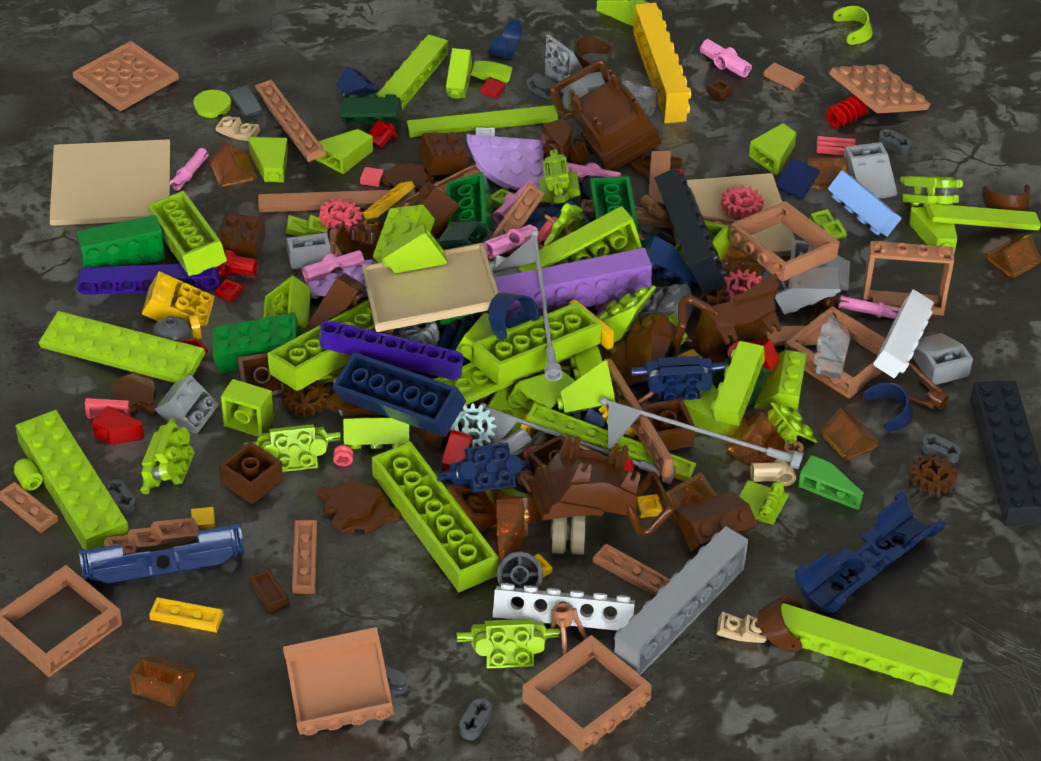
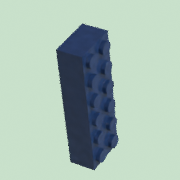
[332,352,467,437]

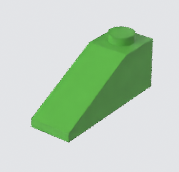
[799,455,864,510]

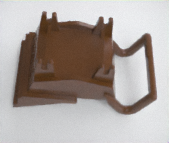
[549,59,662,171]
[668,273,781,373]
[528,435,674,536]

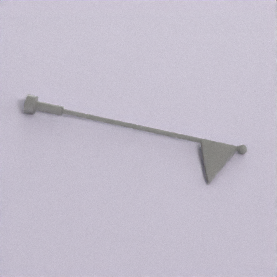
[492,230,562,381]
[600,397,803,470]
[478,403,676,484]

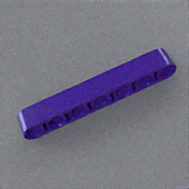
[77,264,219,295]
[319,321,463,380]

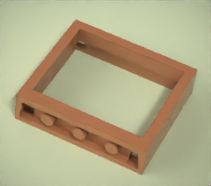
[729,201,840,282]
[862,241,954,316]
[784,306,886,399]
[0,565,122,677]
[522,635,652,751]

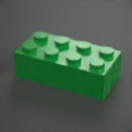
[446,172,493,245]
[590,176,637,230]
[76,215,165,268]
[213,312,301,374]

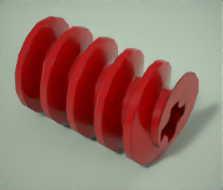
[826,95,868,129]

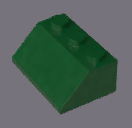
[339,94,402,124]

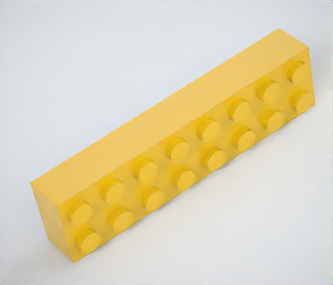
[633,3,691,124]

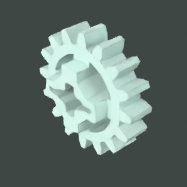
[450,404,497,447]

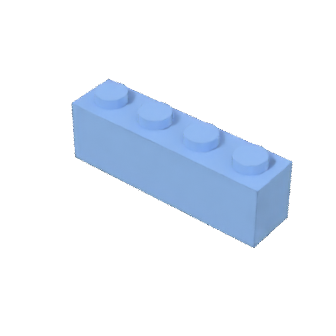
[828,170,902,237]

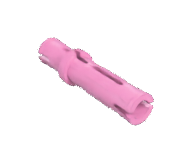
[170,148,209,191]
[838,295,901,319]

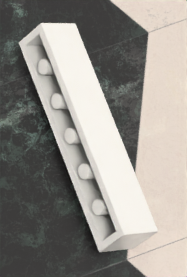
[873,289,934,378]

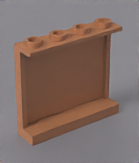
[283,627,395,735]

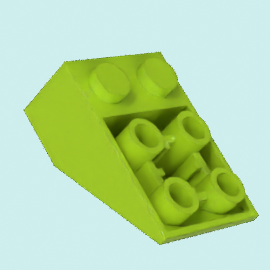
[597,285,656,342]

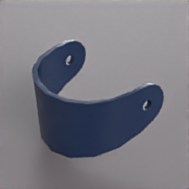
[488,19,522,60]
[489,292,539,340]
[864,383,913,432]

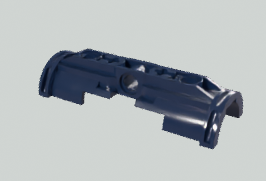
[795,491,946,613]
[79,524,244,584]

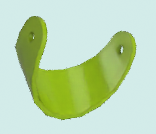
[833,6,873,45]

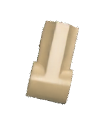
[750,459,796,486]

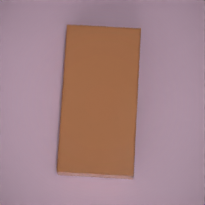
[763,62,805,91]

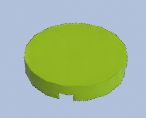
[193,90,231,118]

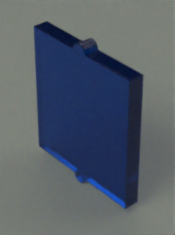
[776,158,820,199]

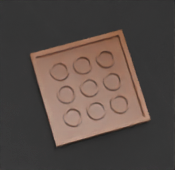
[73,41,179,111]
[830,64,930,113]

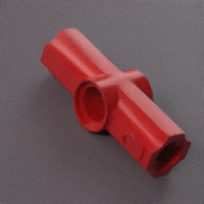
[218,250,258,277]

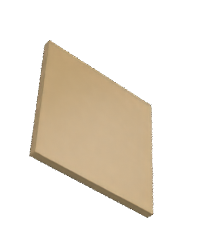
[50,139,171,226]
[665,173,795,261]
[362,243,499,332]

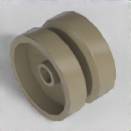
[550,515,585,555]

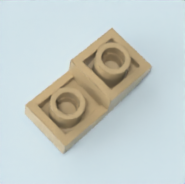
[216,116,261,141]
[716,612,767,643]

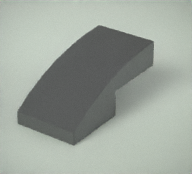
[228,86,262,119]

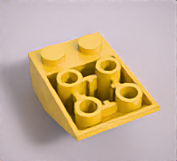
[142,271,215,326]

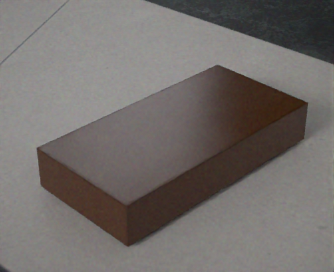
[248,569,290,613]

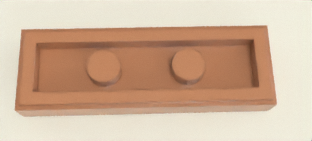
[0,482,58,533]

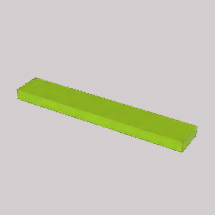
[926,203,1041,230]

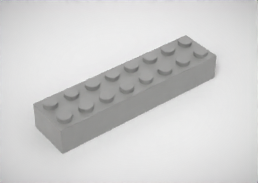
[613,526,748,675]

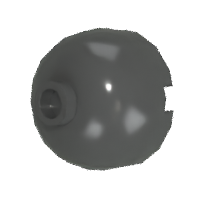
[151,316,193,341]
[497,552,543,598]

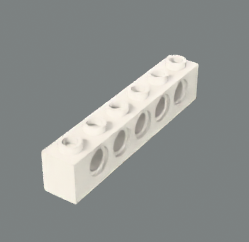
[493,583,635,631]

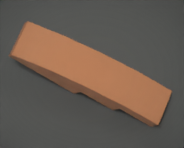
[104,518,199,556]

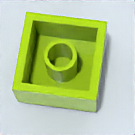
[221,379,274,437]

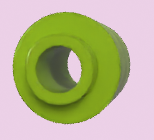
[14,459,43,491]

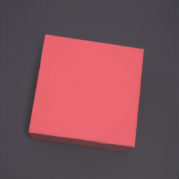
[360,167,384,187]

